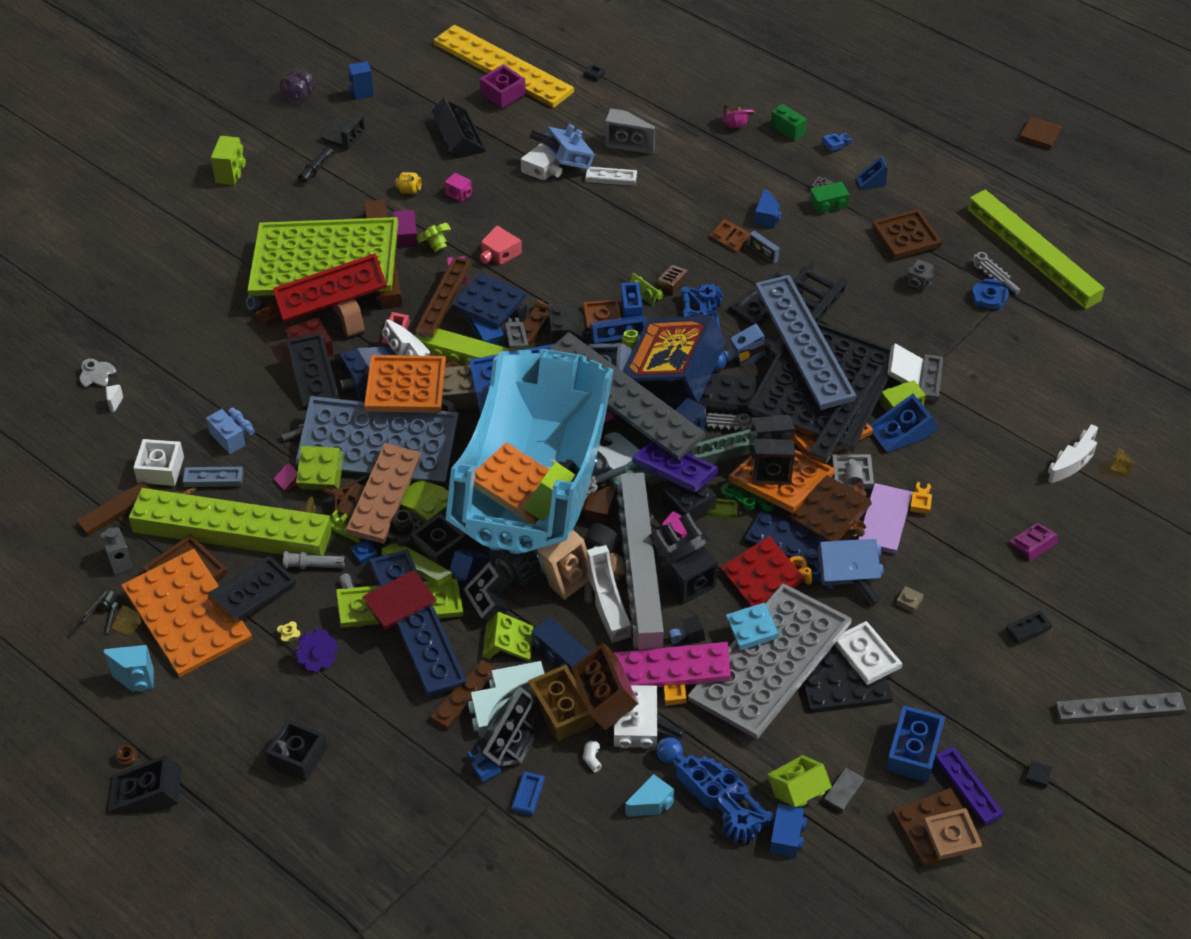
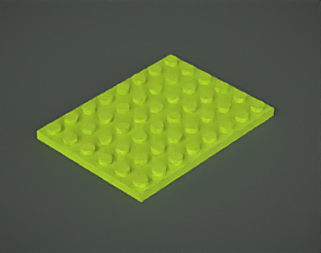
[248,217,398,296]

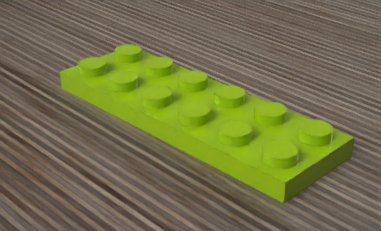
[336,579,463,628]

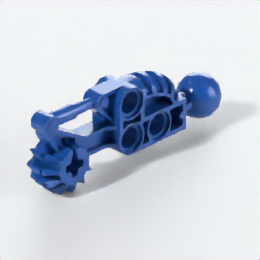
[681,283,727,372]
[656,737,774,845]

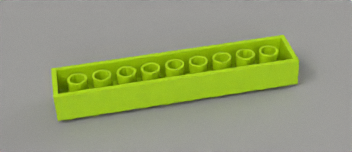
[129,488,332,556]

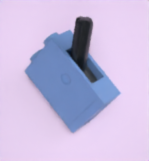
[530,124,595,169]
[818,539,883,606]

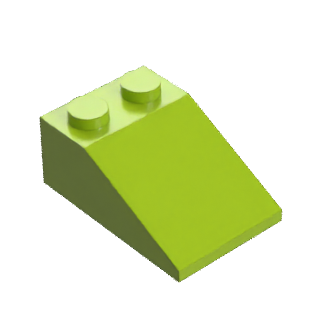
[399,480,449,525]

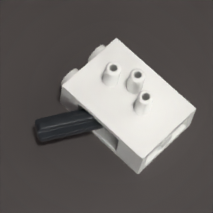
[614,685,684,749]

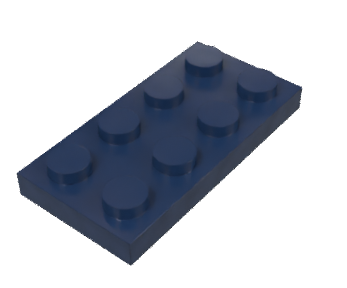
[744,511,827,570]

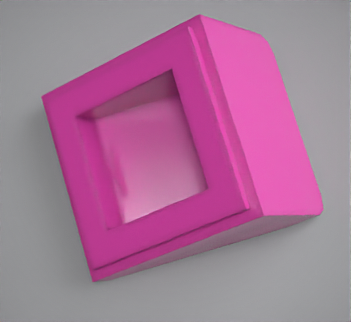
[274,463,298,492]

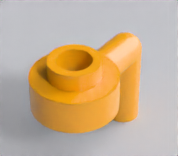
[790,556,812,585]

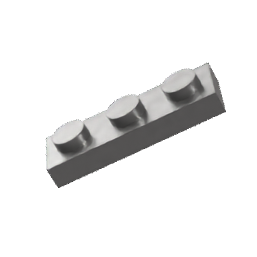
[921,354,943,402]

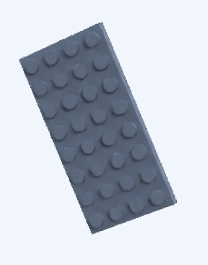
[295,396,459,485]

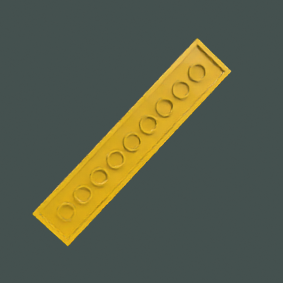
[434,25,574,108]

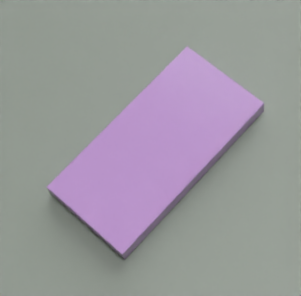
[858,483,913,554]

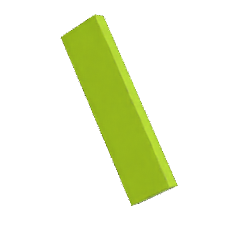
[382,542,452,586]

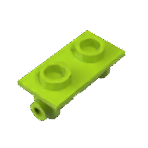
[629,273,663,306]

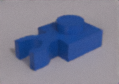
[821,133,852,151]
[467,746,501,782]

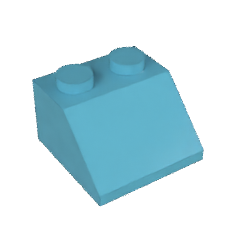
[104,645,154,692]

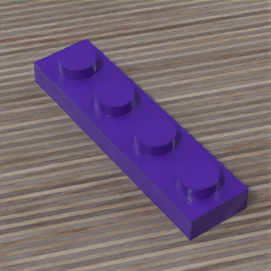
[935,746,1003,826]

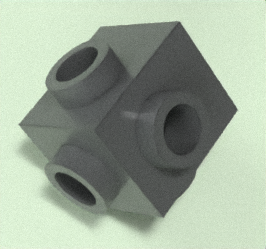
[906,259,934,291]

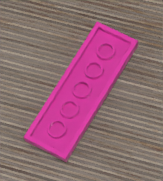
[614,642,731,687]

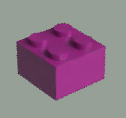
[480,64,526,108]

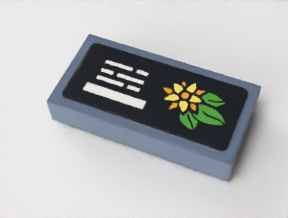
[749,231,779,263]

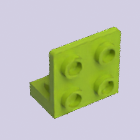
[482,612,533,661]

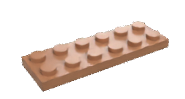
[346,443,421,544]

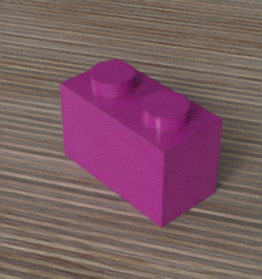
[393,210,418,248]

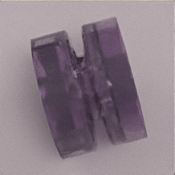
[280,68,316,104]

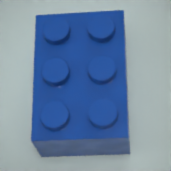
[886,705,945,783]

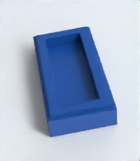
[512,771,545,817]

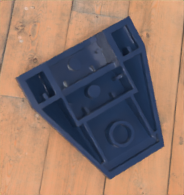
[334,346,396,402]

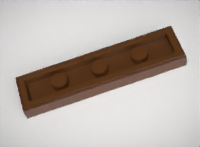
[76,481,150,536]

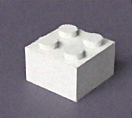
[133,439,184,486]

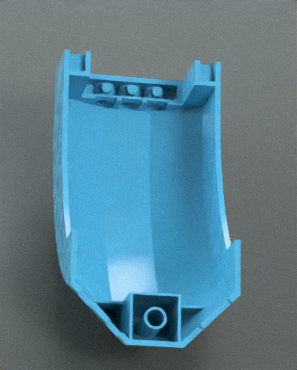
[446,349,614,554]

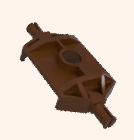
[324,482,365,517]

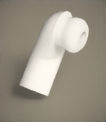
[583,741,602,772]

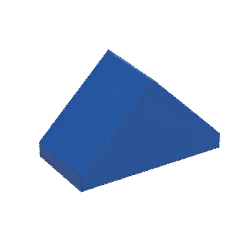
[856,156,888,189]

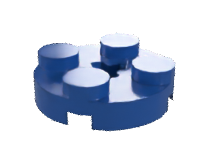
[972,279,1009,310]

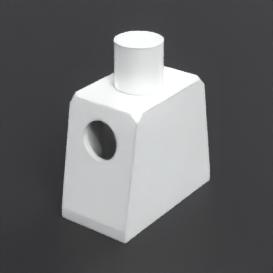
[521,143,562,180]

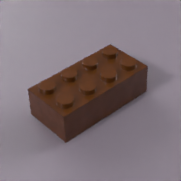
[571,643,639,730]

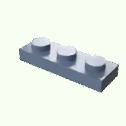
[183,467,244,487]

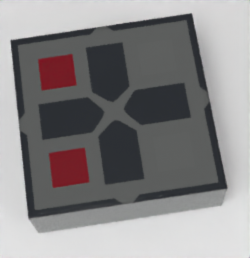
[811,176,833,188]

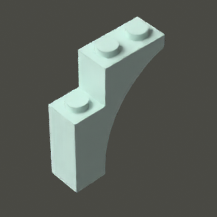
[468,661,544,739]

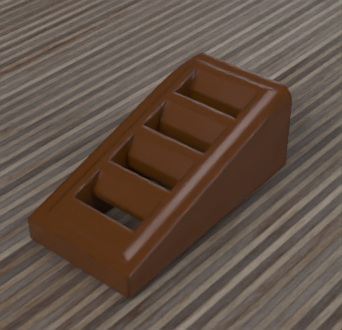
[657,265,688,295]

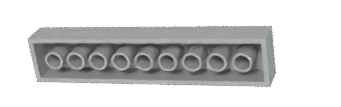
[617,473,664,650]

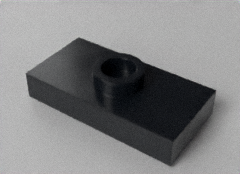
[1005,610,1052,644]

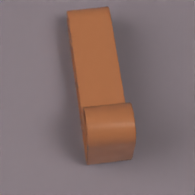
[331,299,365,338]

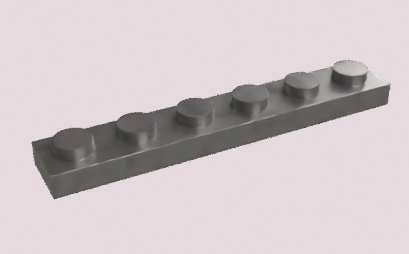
[1055,692,1186,724]

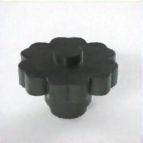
[386,510,422,546]

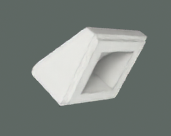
[106,385,123,413]

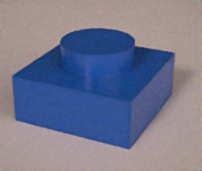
[350,539,378,565]

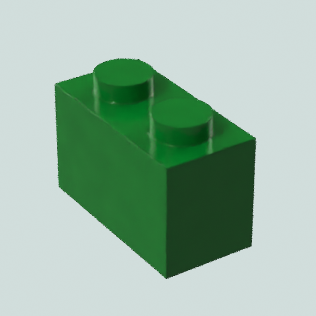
[770,104,807,142]
[809,182,850,214]

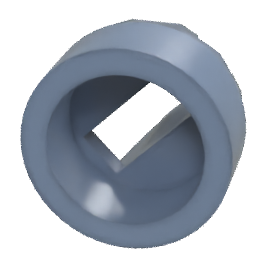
[246,296,262,310]

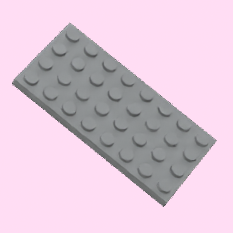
[688,583,851,739]

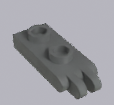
[505,318,528,352]

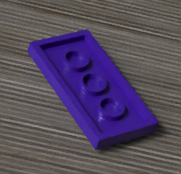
[632,441,718,492]

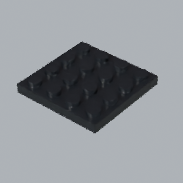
[802,645,893,713]

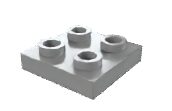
[832,454,874,489]

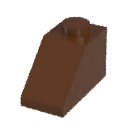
[582,485,617,526]

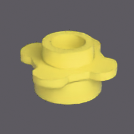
[277,621,301,643]

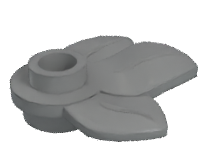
[80,359,116,387]

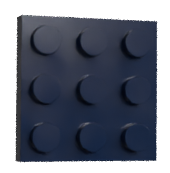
[452,273,526,329]

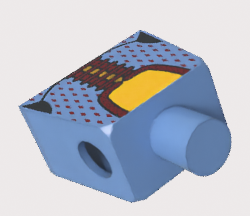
[723,324,767,366]

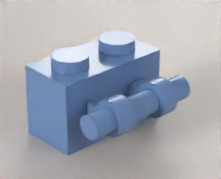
[206,408,255,454]

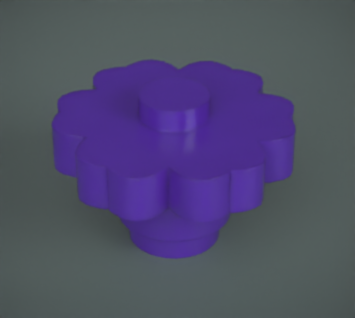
[295,629,338,672]

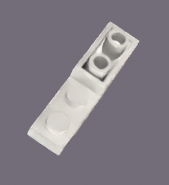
[382,320,430,356]
[1048,424,1098,483]

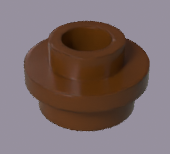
[115,745,137,766]

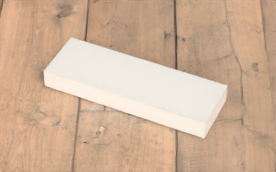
[585,167,637,186]

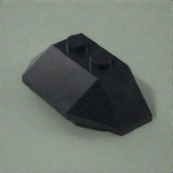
[480,687,540,767]

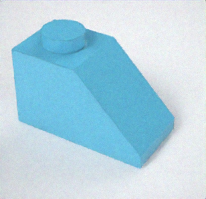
[625,774,674,817]

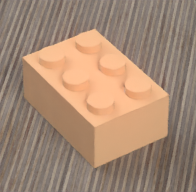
[537,530,590,600]

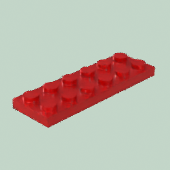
[273,253,387,322]

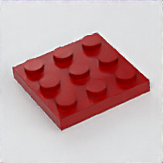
[720,536,805,607]

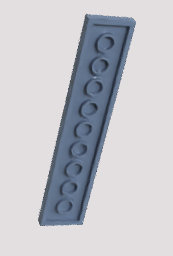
[756,275,856,410]

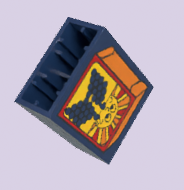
[623,315,726,405]

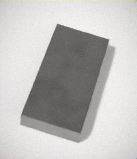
[824,768,865,813]

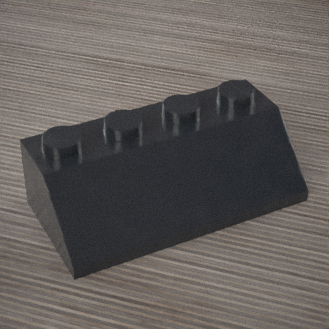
[432,97,487,158]

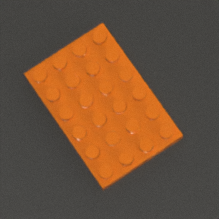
[122,549,253,678]

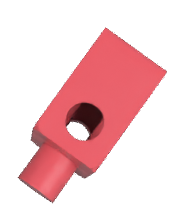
[480,225,522,265]

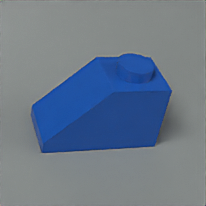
[754,189,782,228]
[449,548,487,582]

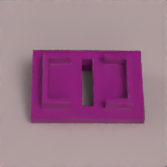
[1009,523,1058,562]

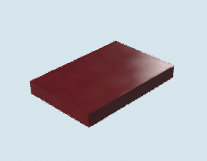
[362,570,437,630]

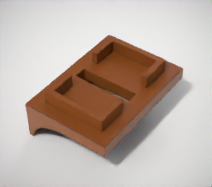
[710,219,750,253]

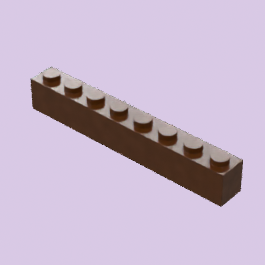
[362,199,402,309]

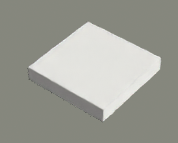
[887,344,924,388]

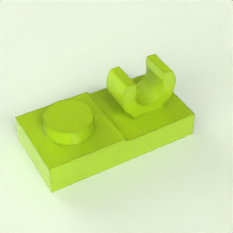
[331,510,364,543]

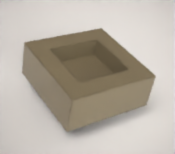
[896,586,924,613]

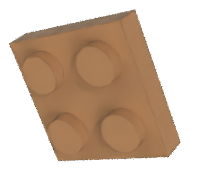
[924,808,982,860]

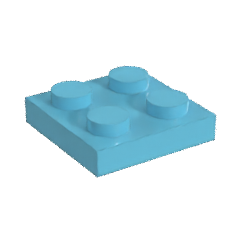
[726,603,779,650]

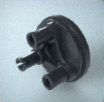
[649,512,711,569]

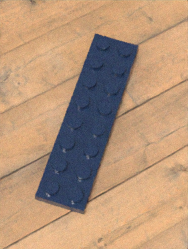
[369,549,467,697]

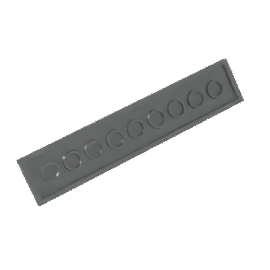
[549,333,705,461]

